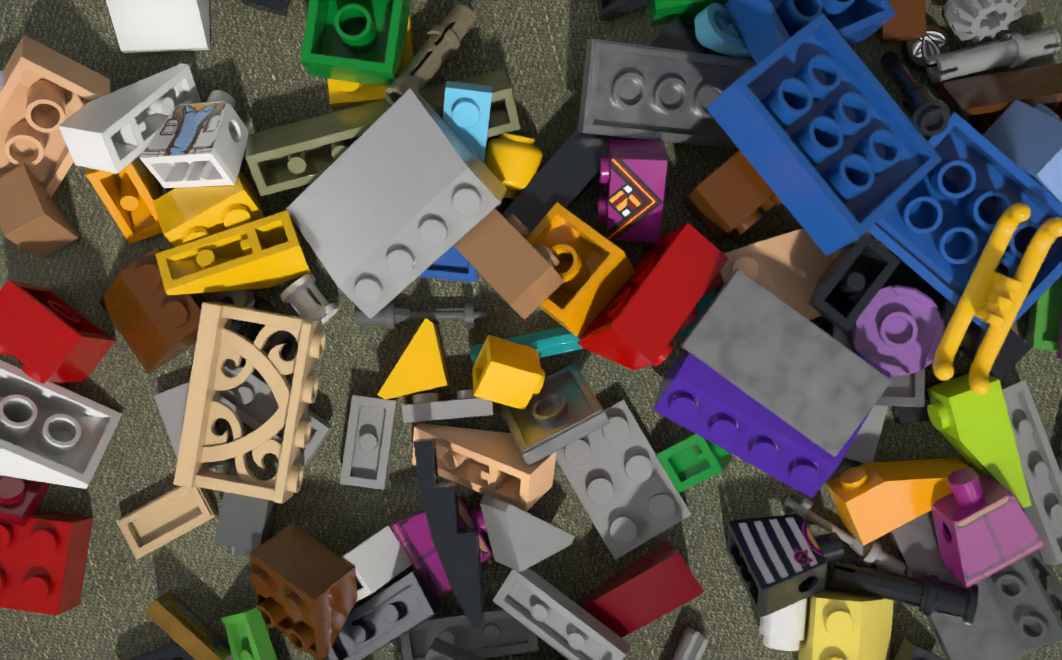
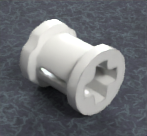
[280,274,339,324]

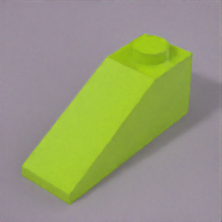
[927,373,1032,508]

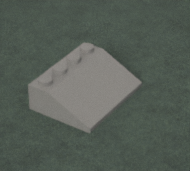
[286,87,507,319]

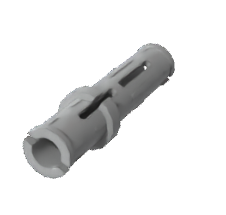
[926,27,1061,84]

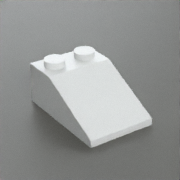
[0,360,122,489]

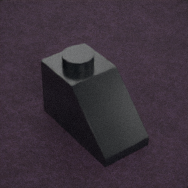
[808,233,901,333]

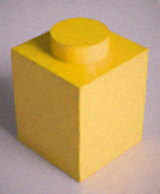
[472,335,545,410]

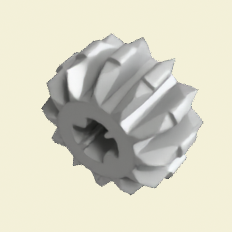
[942,0,1027,43]

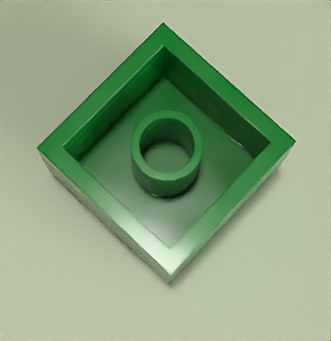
[300,0,411,87]

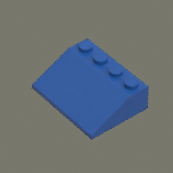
[706,13,942,256]
[867,112,1062,332]

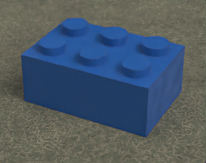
[724,0,896,64]

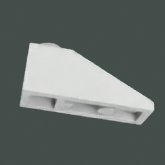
[58,63,201,174]

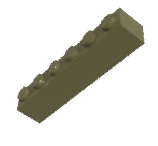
[245,68,521,196]

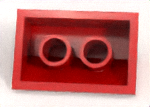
[577,223,729,371]

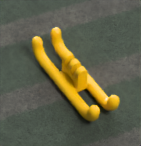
[932,203,1062,395]

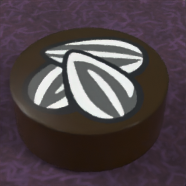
[902,25,951,72]

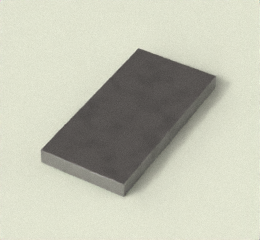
[577,39,756,149]
[680,269,892,457]
[889,510,1043,660]

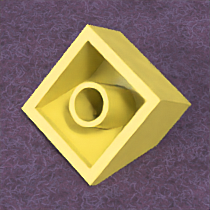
[798,590,894,660]

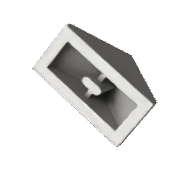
[480,495,575,572]

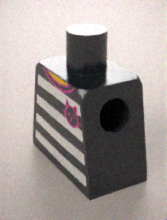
[727,514,844,618]

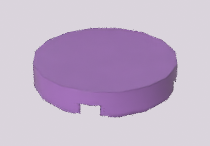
[849,285,945,377]

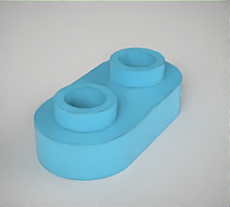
[695,3,754,60]

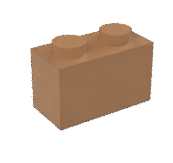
[453,208,565,320]

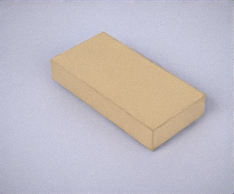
[116,486,219,560]

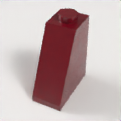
[580,540,705,638]

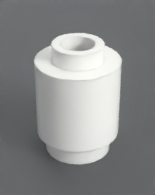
[759,598,808,651]

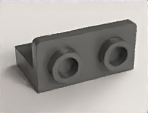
[985,550,1062,649]

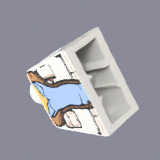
[140,90,249,188]

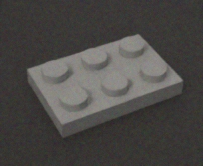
[556,399,691,560]

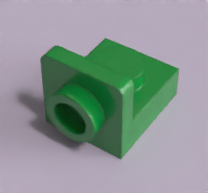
[656,433,732,493]

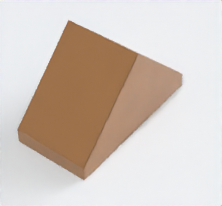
[0,162,80,260]

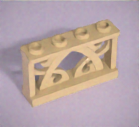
[173,302,326,504]

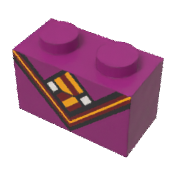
[597,139,668,242]

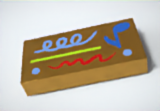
[145,591,231,660]

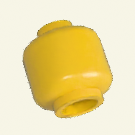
[484,133,543,199]

